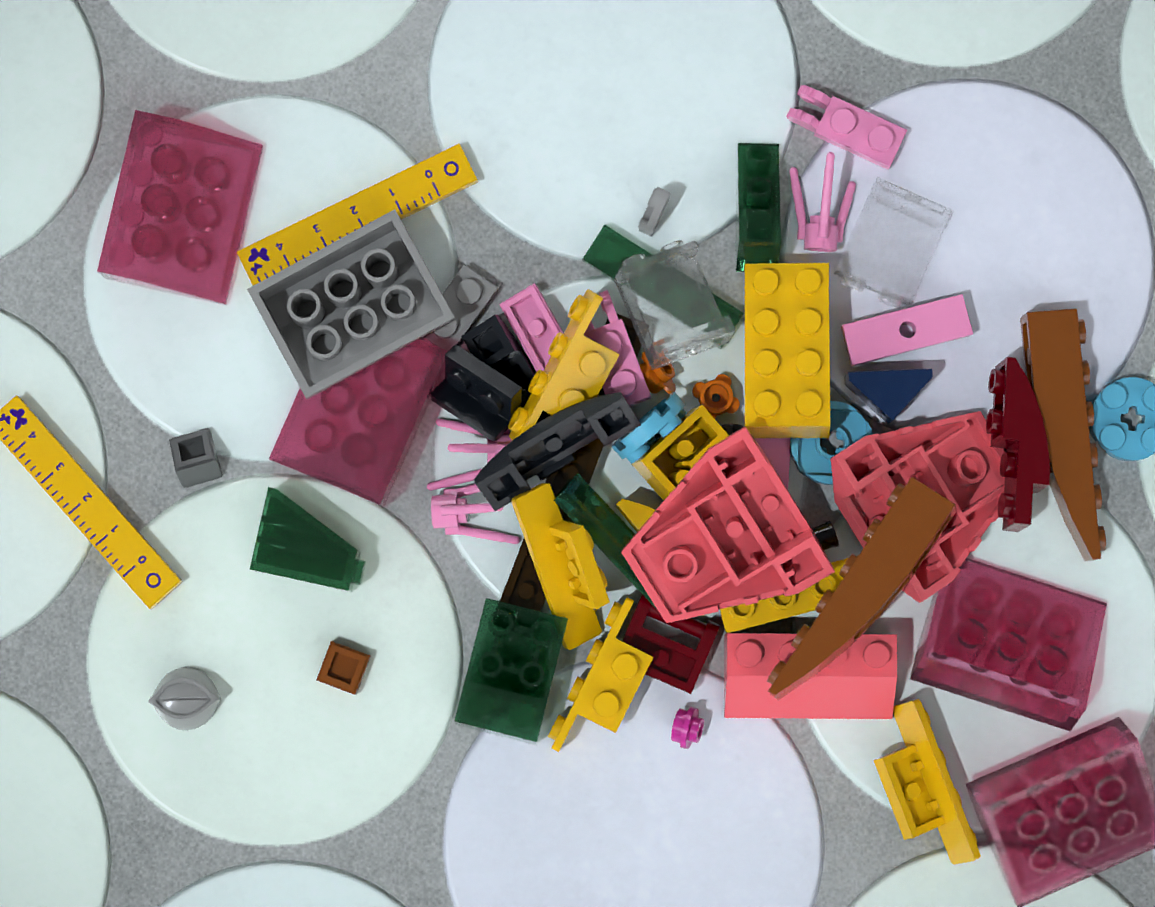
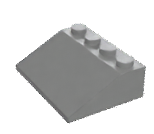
[247,209,455,399]

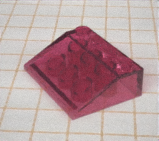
[97,110,263,305]
[269,339,447,508]
[910,558,1107,731]
[965,717,1155,907]

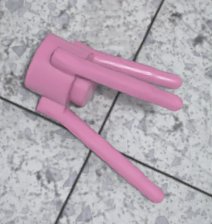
[789,152,856,252]
[427,418,512,491]
[431,484,520,544]

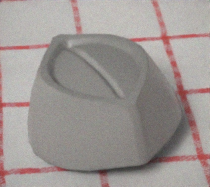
[149,667,221,731]

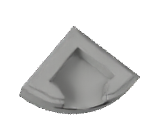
[638,187,671,237]

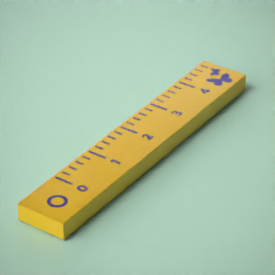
[237,143,478,286]
[0,395,183,609]

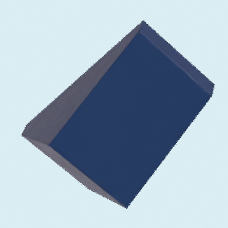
[844,369,933,424]

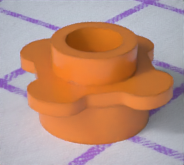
[640,350,676,394]
[692,374,740,419]

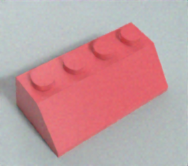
[724,633,897,719]

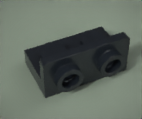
[431,344,522,441]

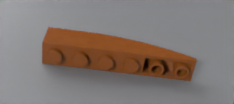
[1020,309,1106,561]
[767,477,956,700]

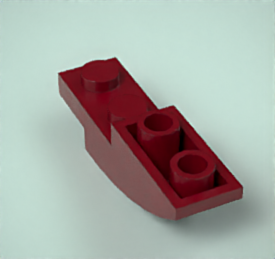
[986,357,1050,532]

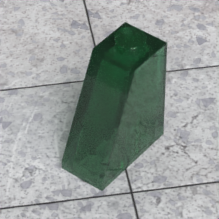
[250,487,366,592]

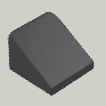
[169,428,222,488]

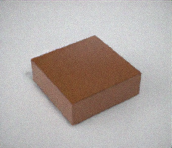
[316,641,371,695]

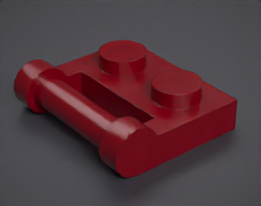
[622,591,720,694]

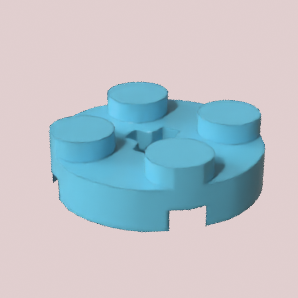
[1089,377,1155,461]
[611,392,687,464]
[790,401,873,485]

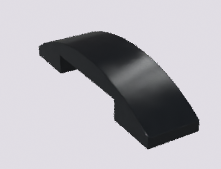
[461,315,577,480]
[474,392,641,511]

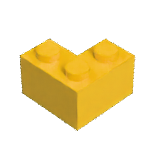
[631,405,729,501]

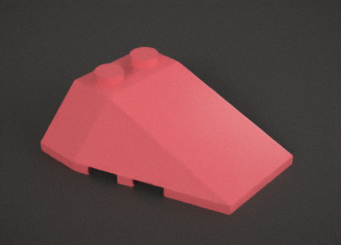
[830,411,1005,603]
[621,426,835,623]

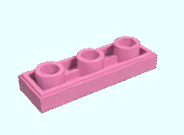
[841,294,973,367]

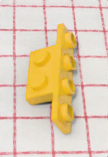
[508,289,619,440]
[511,483,610,650]
[719,555,859,633]
[548,597,653,752]
[873,699,981,865]

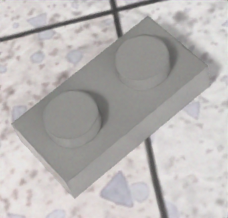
[423,264,498,354]

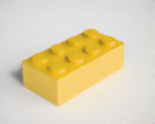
[745,263,830,438]

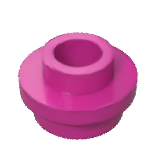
[671,707,704,749]

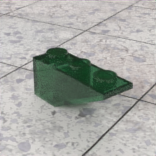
[735,143,781,272]

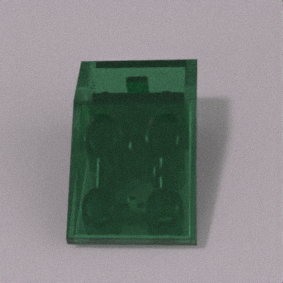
[454,598,568,745]

